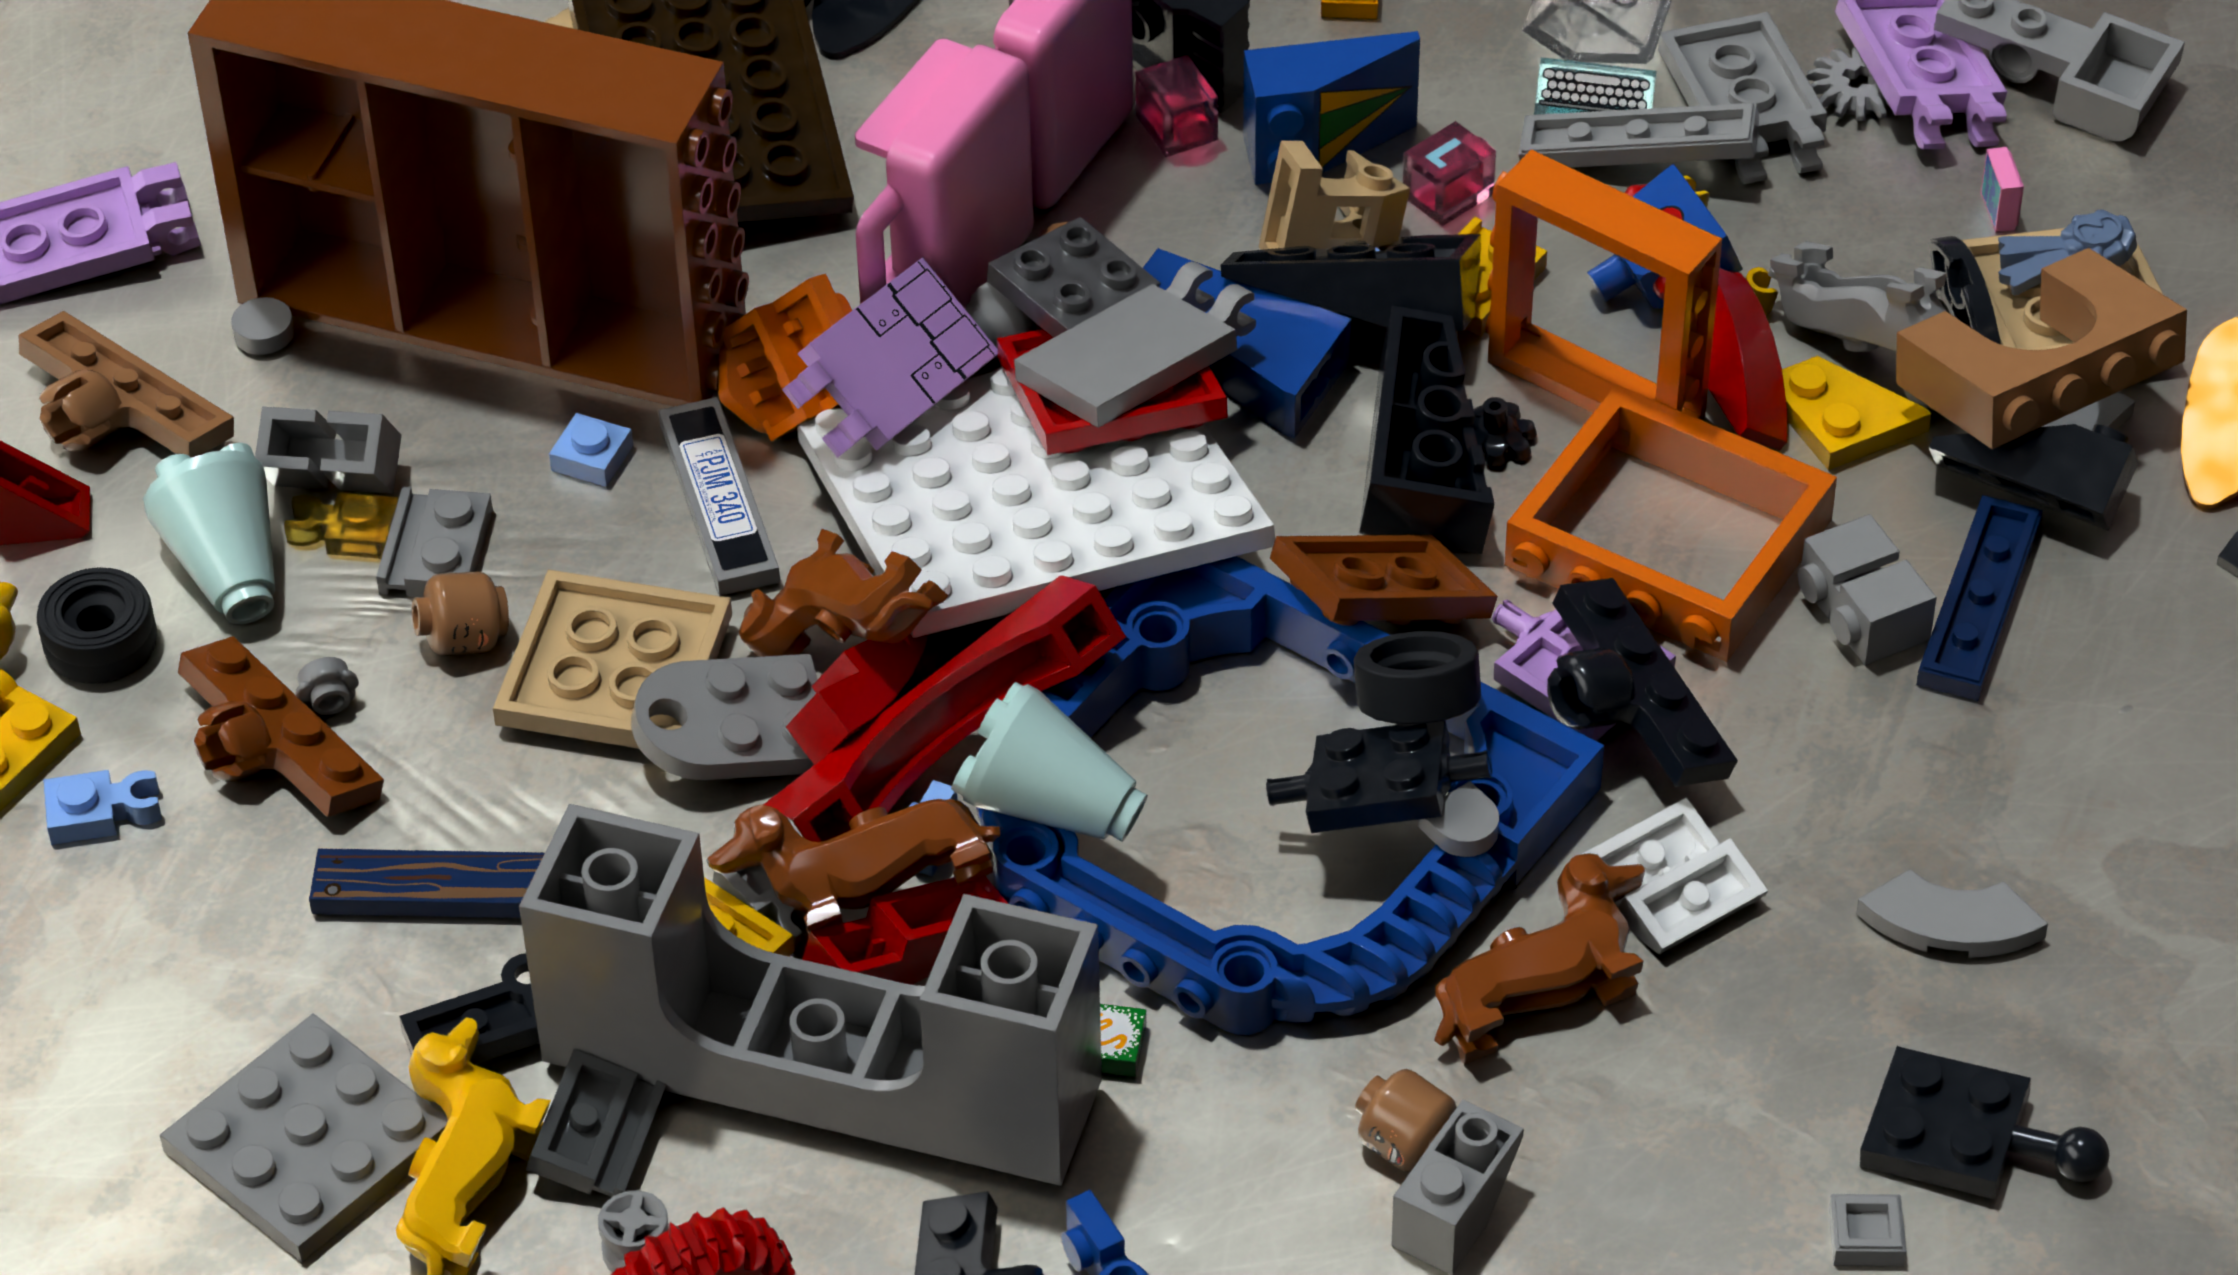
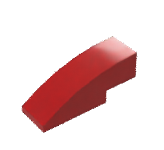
[1708,268,1787,451]
[786,634,929,765]
[802,876,1009,985]

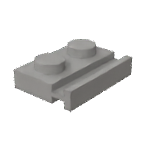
[376,487,493,597]

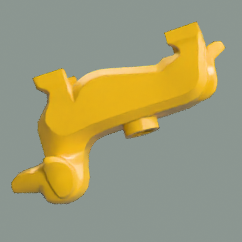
[396,1017,551,1275]

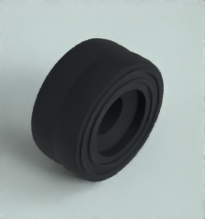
[37,567,157,684]

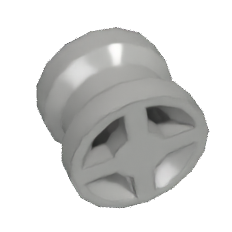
[598,1190,668,1272]

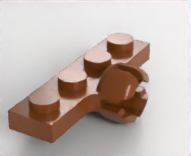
[178,636,384,817]

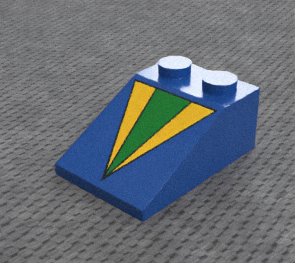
[1243,31,1420,185]

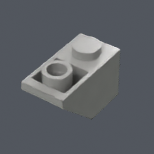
[1391,1100,1524,1275]

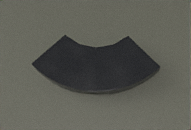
[1929,236,2001,344]

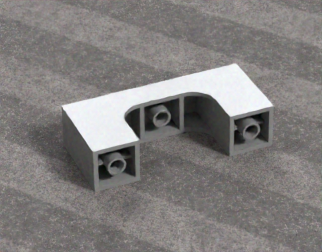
[519,803,1102,1186]

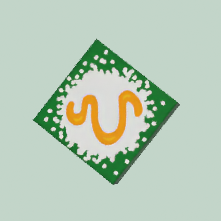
[1100,1004,1147,1077]

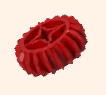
[610,1207,796,1275]

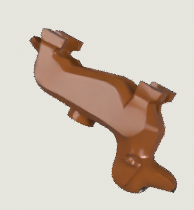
[739,529,948,657]
[706,799,1000,935]
[1434,853,1645,1065]

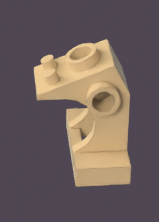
[1258,141,1410,250]

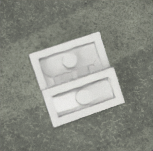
[1582,797,1768,954]

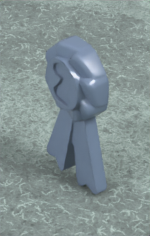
[1998,209,2137,296]

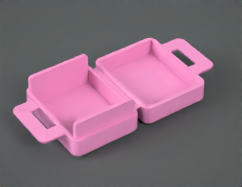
[855,0,1133,309]

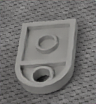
[631,654,818,780]

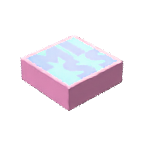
[1981,147,2024,233]

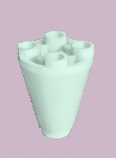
[143,443,275,624]
[951,682,1148,842]

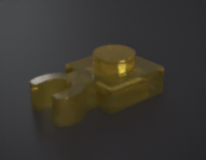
[284,492,399,559]

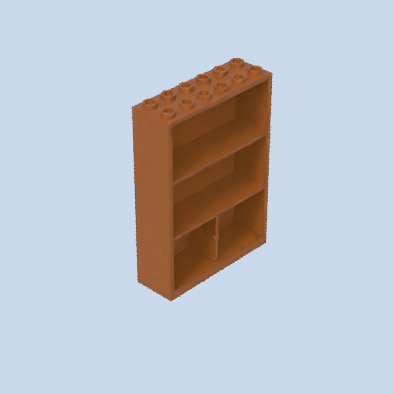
[188,0,749,407]

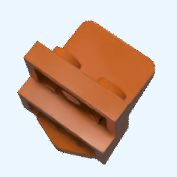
[718,273,852,442]

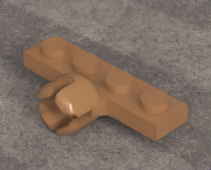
[19,311,234,458]

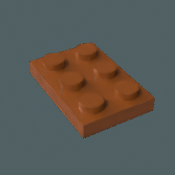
[1270,535,1498,626]

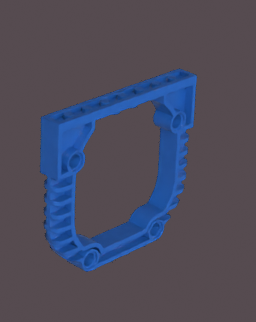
[976,556,1604,1035]

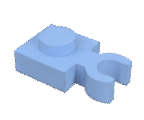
[43,770,162,845]

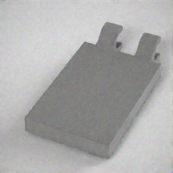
[1658,12,1827,184]
[1014,261,1256,428]

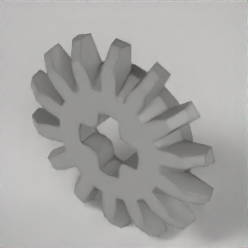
[1806,47,1889,121]

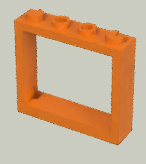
[1485,149,1722,420]
[1504,385,1837,662]

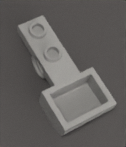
[1934,0,2185,141]

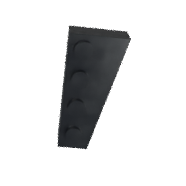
[1359,305,1495,554]

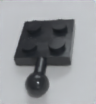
[1860,1046,2110,1199]

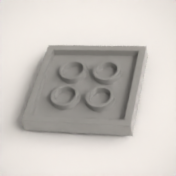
[160,1013,448,1263]

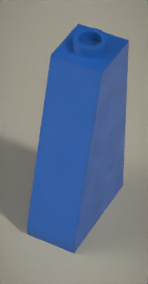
[1143,248,1351,439]

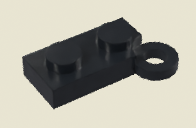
[399,953,540,1065]

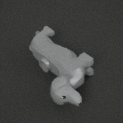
[1768,241,1947,411]

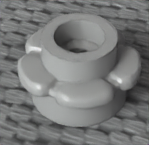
[296,657,359,715]

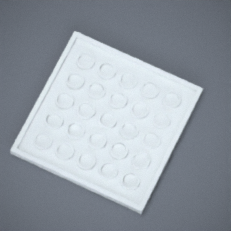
[797,367,1275,638]

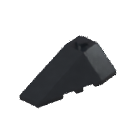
[1220,234,1481,337]

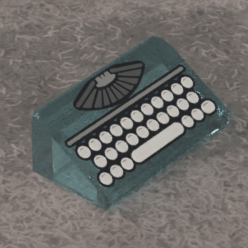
[1534,57,1657,115]

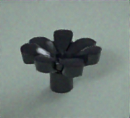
[1473,397,1537,467]

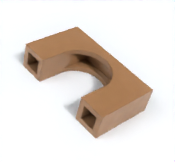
[1896,248,2187,449]

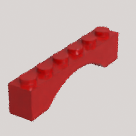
[763,575,1126,842]

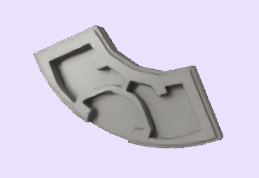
[1856,869,2048,957]

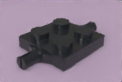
[1266,720,1493,833]

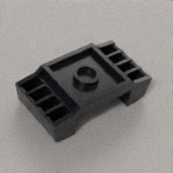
[1132,0,1250,113]

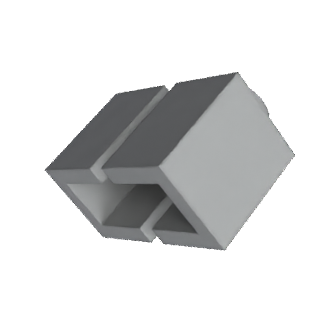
[255,406,402,494]
[1797,514,1937,665]

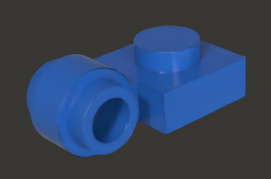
[1061,1189,1148,1275]

